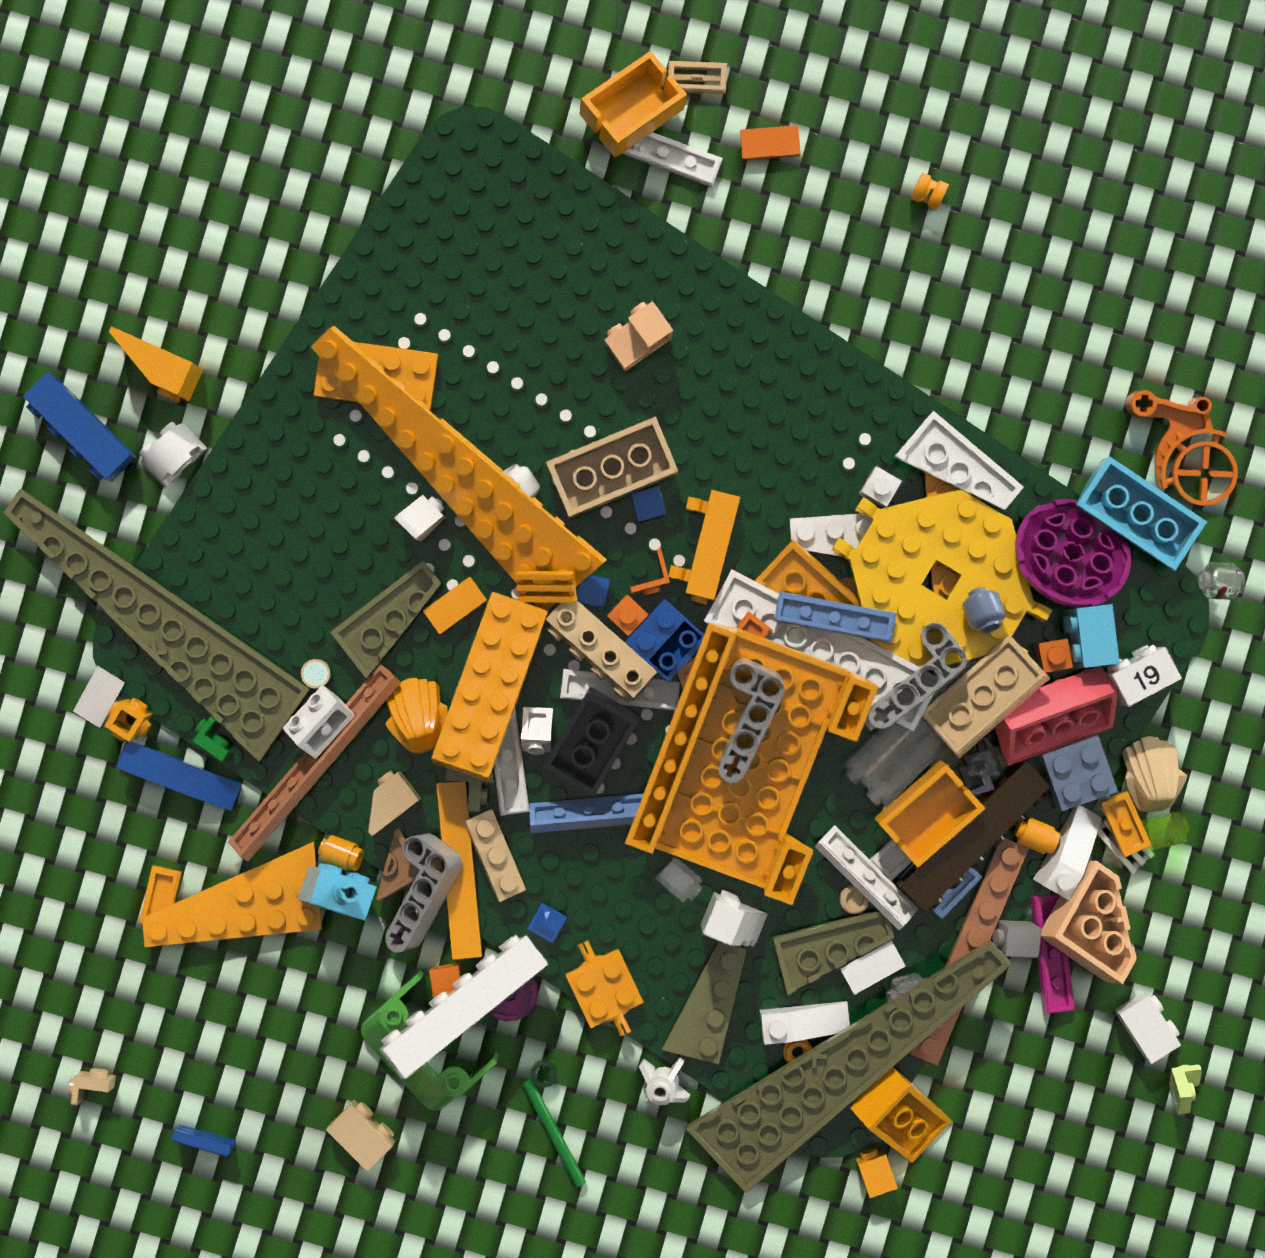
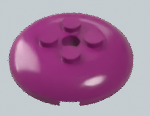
[1015,499,1131,607]

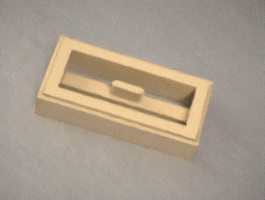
[668,61,727,94]

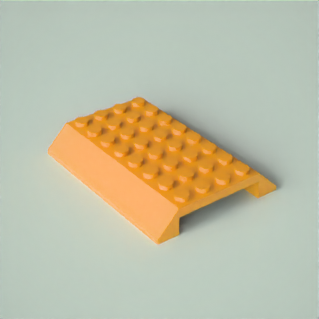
[625,623,879,905]

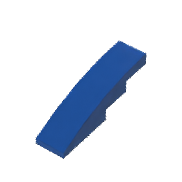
[116,740,242,811]

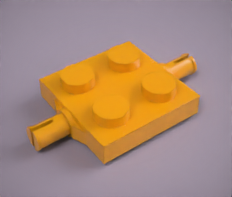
[565,940,644,1036]

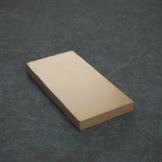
[922,635,1050,758]

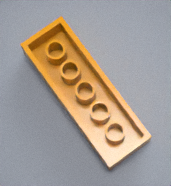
[432,592,548,782]

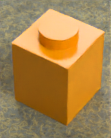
[856,1148,898,1198]

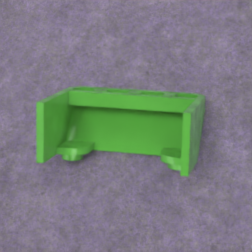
[361,969,500,1111]

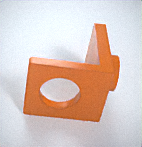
[630,548,670,596]

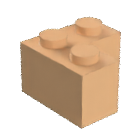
[604,301,673,372]

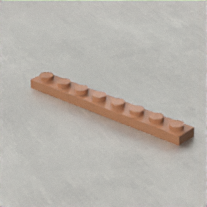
[228,663,401,862]
[909,838,1029,1066]

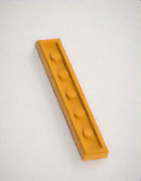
[436,781,482,960]

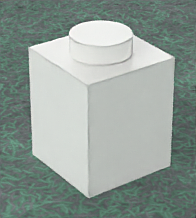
[858,466,902,508]

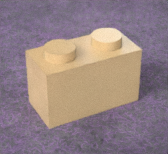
[326,1100,395,1172]

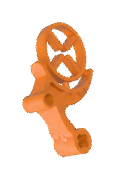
[1125,390,1238,506]

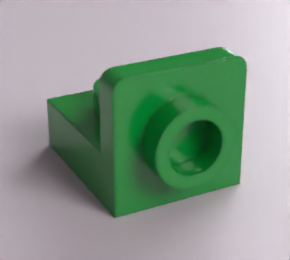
[193,717,233,762]

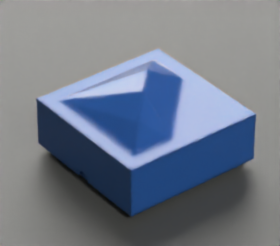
[527,902,567,943]

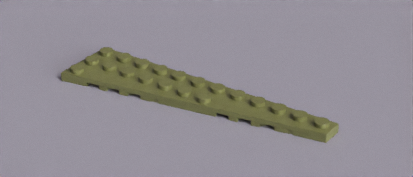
[3,489,311,762]
[686,940,1011,1193]

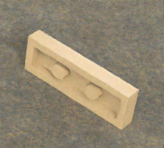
[463,809,526,902]

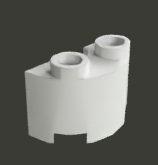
[139,422,208,488]

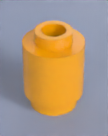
[1014,816,1061,855]
[318,835,364,872]

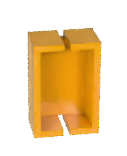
[579,51,687,158]
[874,760,985,868]

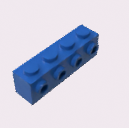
[23,371,137,481]

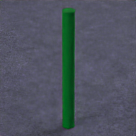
[521,1078,586,1188]

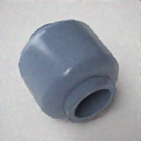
[962,587,1006,634]

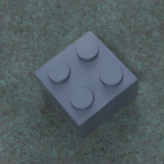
[1037,735,1118,811]

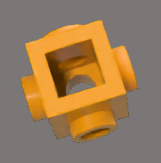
[105,698,153,742]

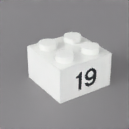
[1106,645,1182,707]

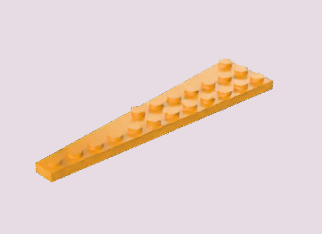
[311,326,607,611]

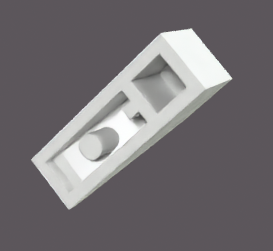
[1033,805,1102,900]
[759,1001,850,1045]

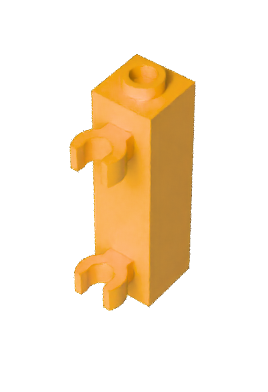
[668,490,740,605]

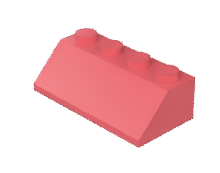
[995,666,1118,766]

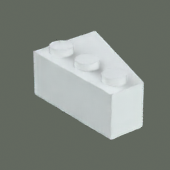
[701,890,768,947]

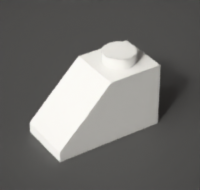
[395,495,446,542]

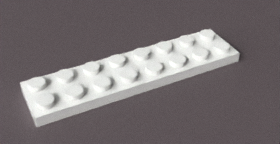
[704,570,938,732]

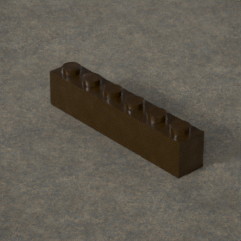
[895,761,1051,912]

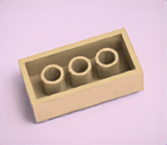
[546,416,678,519]

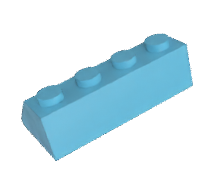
[1076,456,1207,571]

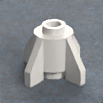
[639,1055,690,1106]

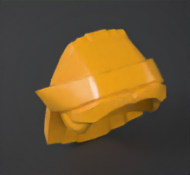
[385,678,448,754]

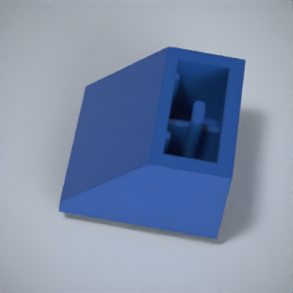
[625,599,704,682]

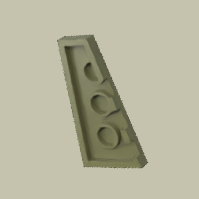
[330,560,442,679]
[773,910,895,995]
[662,941,747,1064]

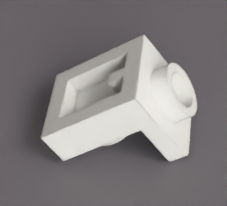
[521,707,553,755]

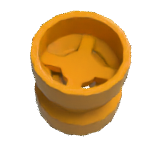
[910,172,949,211]

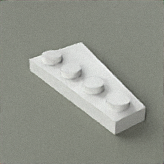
[894,411,1024,510]
[789,513,873,557]

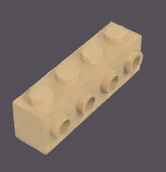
[545,600,657,702]

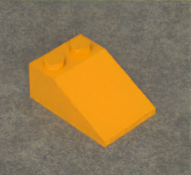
[109,326,203,403]
[849,1067,952,1163]

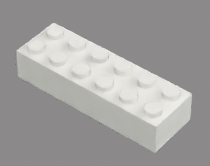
[379,935,548,1079]

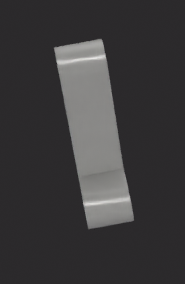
[868,622,967,730]
[718,658,785,783]
[385,833,462,953]

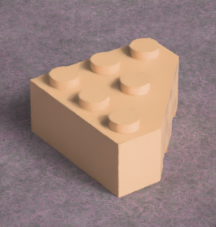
[1041,861,1137,984]

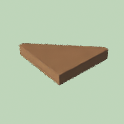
[376,827,420,902]

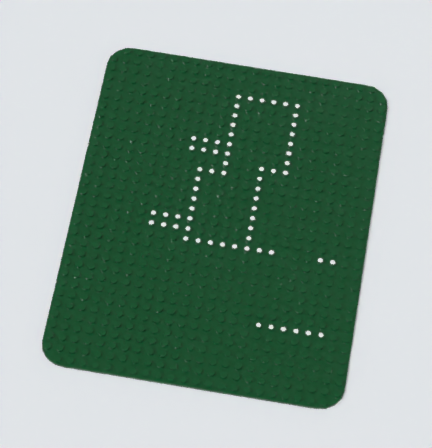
[93,106,1209,1158]

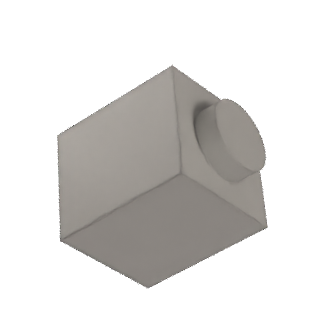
[992,920,1042,957]

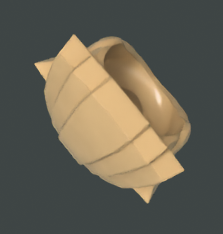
[1122,736,1188,812]

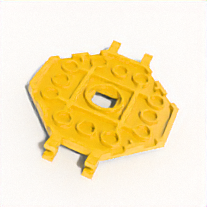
[831,489,1053,668]

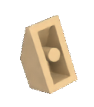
[368,770,422,836]

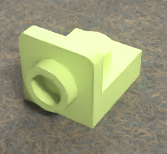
[1169,1065,1202,1114]

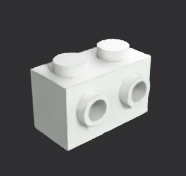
[283,685,356,759]

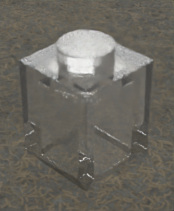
[656,856,703,902]

